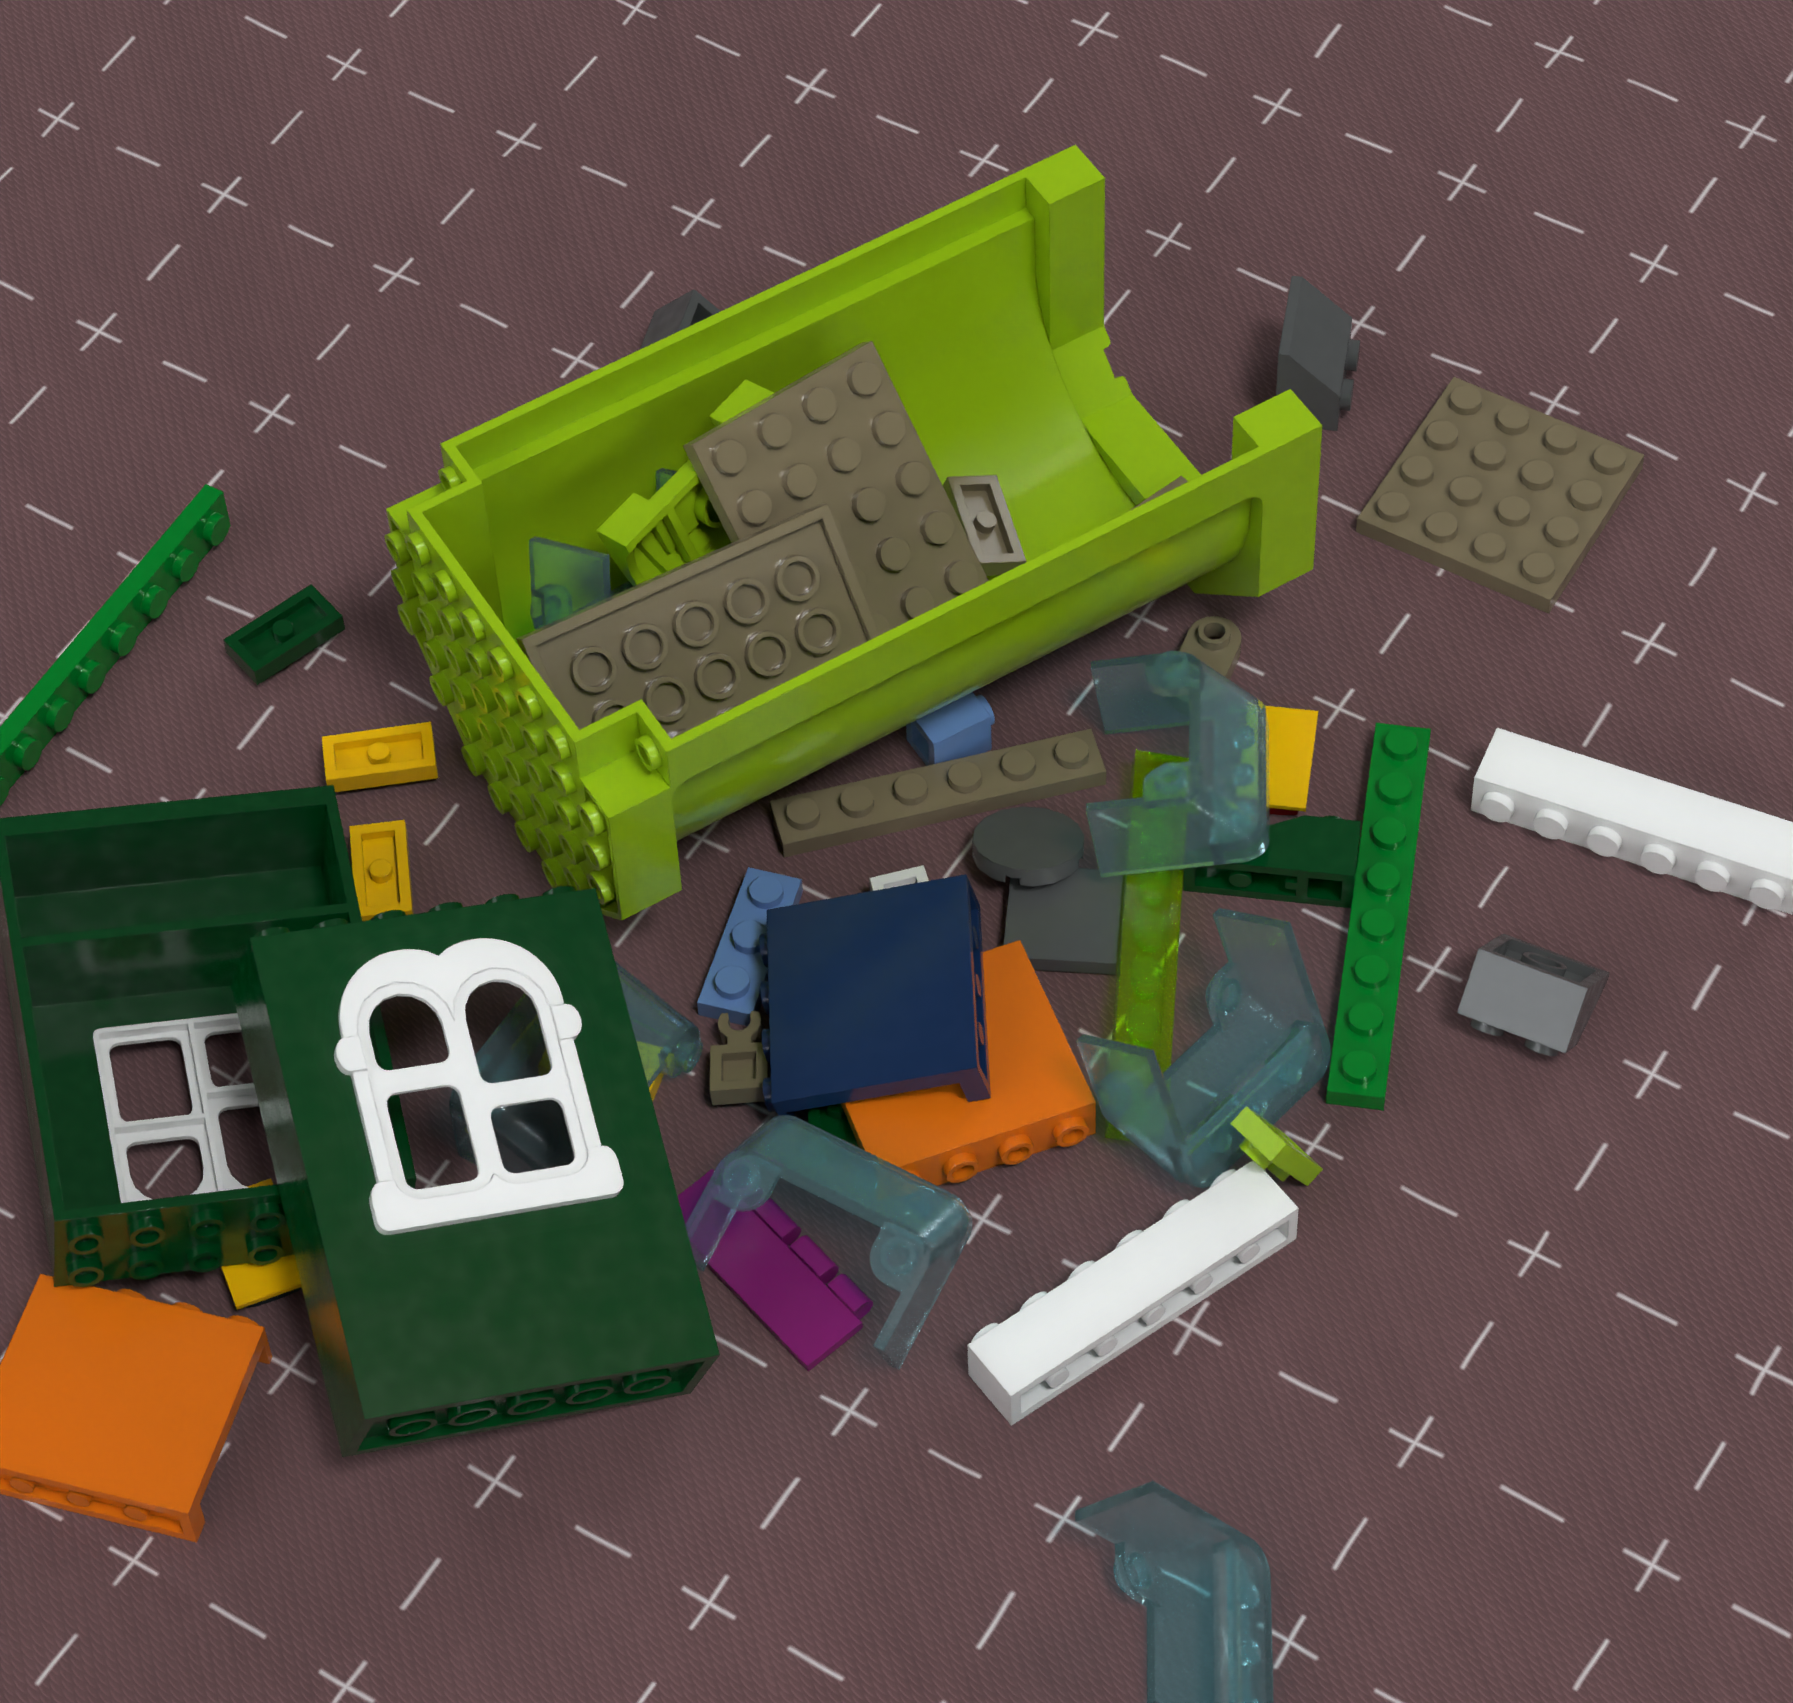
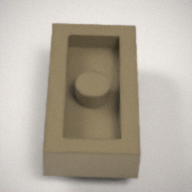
[943,475,1026,576]

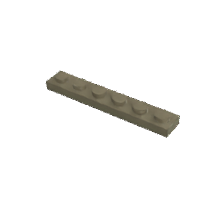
[770,729,1106,858]

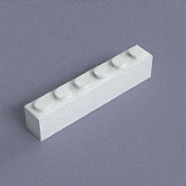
[1471,728,1793,915]
[967,1160,1299,1426]

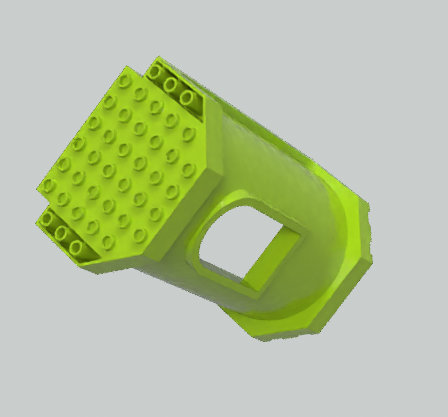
[384,144,1322,920]

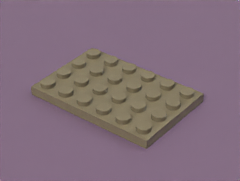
[683,341,989,635]
[516,503,880,739]

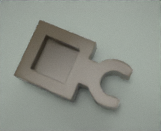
[710,1011,770,1105]

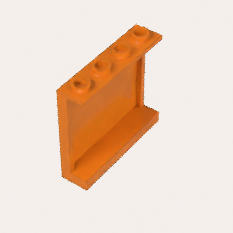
[840,940,1096,1206]
[0,1274,272,1543]

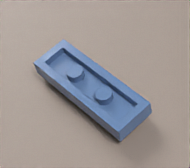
[697,867,803,1026]

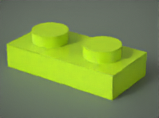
[1230,1106,1323,1186]

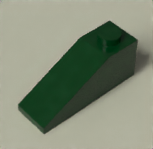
[1183,815,1361,908]

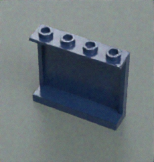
[759,874,991,1133]

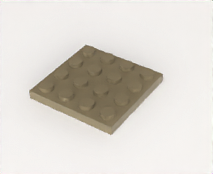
[1356,377,1644,614]

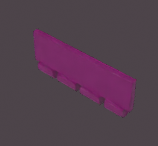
[678,1163,873,1372]

